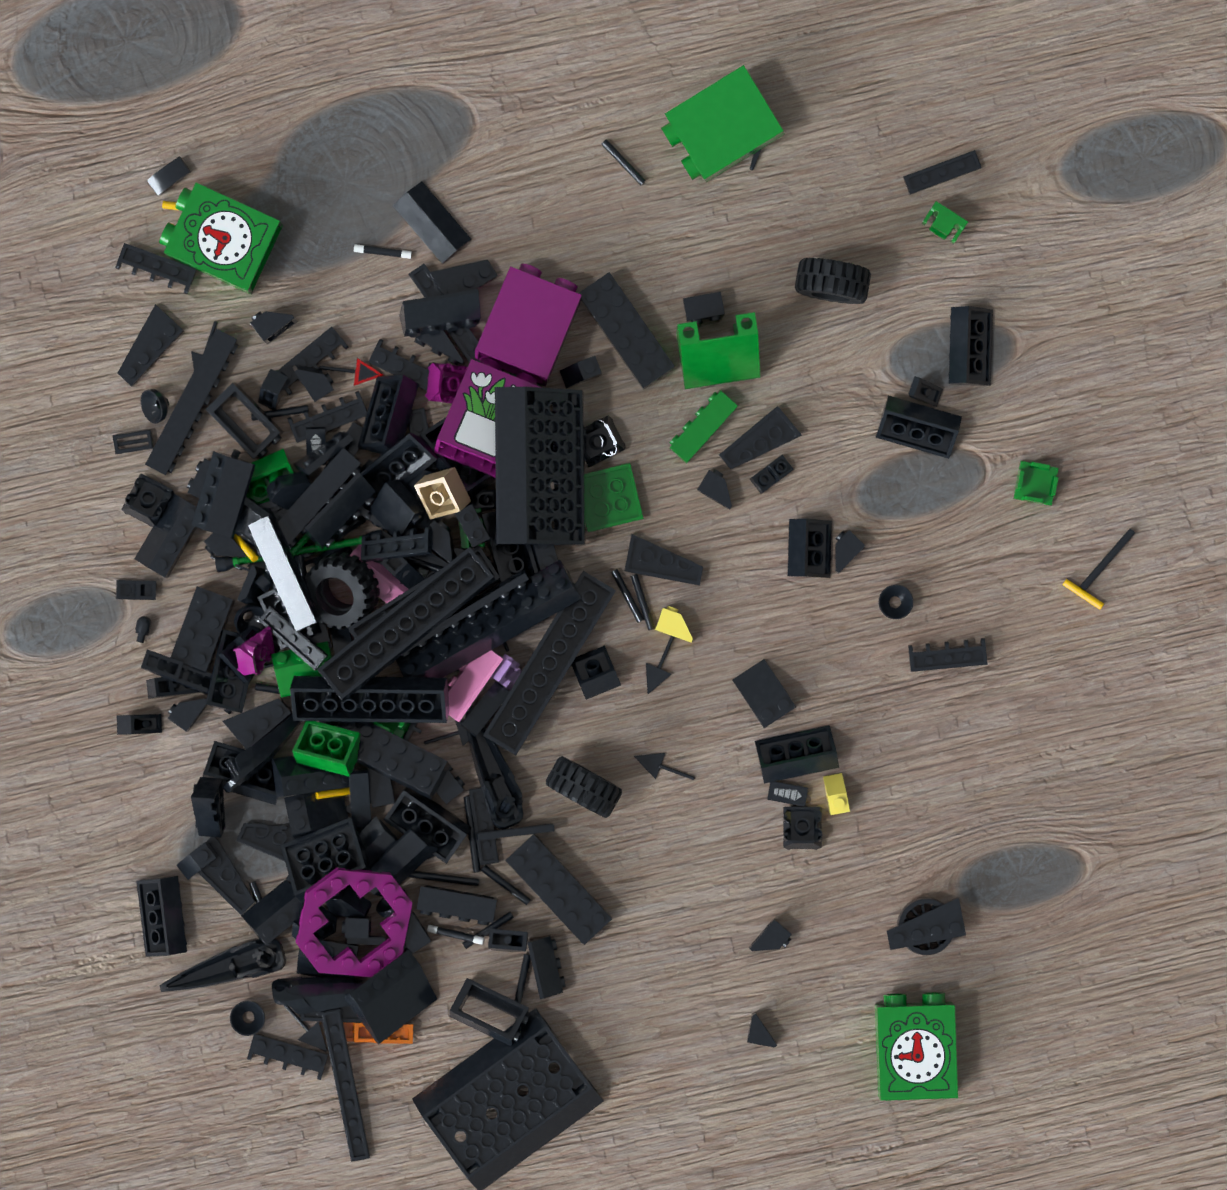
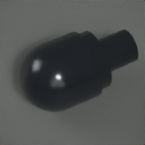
[135,616,152,643]

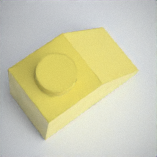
[655,606,693,643]
[823,773,850,815]

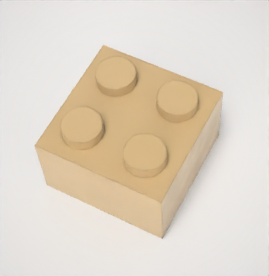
[414,467,471,519]

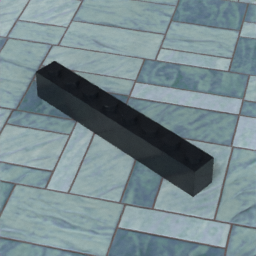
[145,329,239,475]

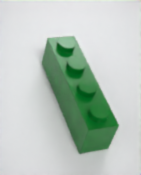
[669,391,738,464]

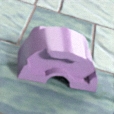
[491,654,522,690]

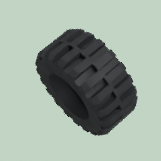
[795,258,871,304]
[304,552,380,630]
[546,756,622,818]

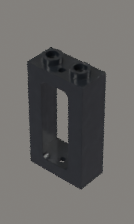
[206,382,284,459]
[449,978,531,1046]

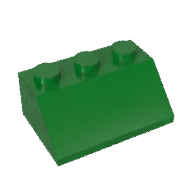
[246,449,295,504]
[271,641,332,698]
[292,721,361,777]

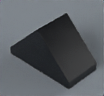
[747,1012,777,1048]

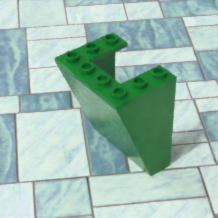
[676,312,761,389]

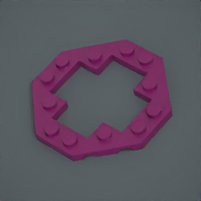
[296,867,413,977]

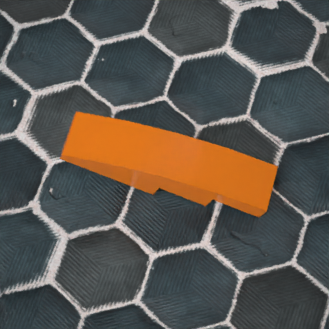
[343,1022,413,1044]

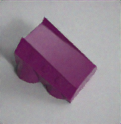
[425,363,468,404]
[234,626,275,675]

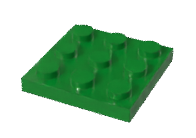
[585,463,644,532]

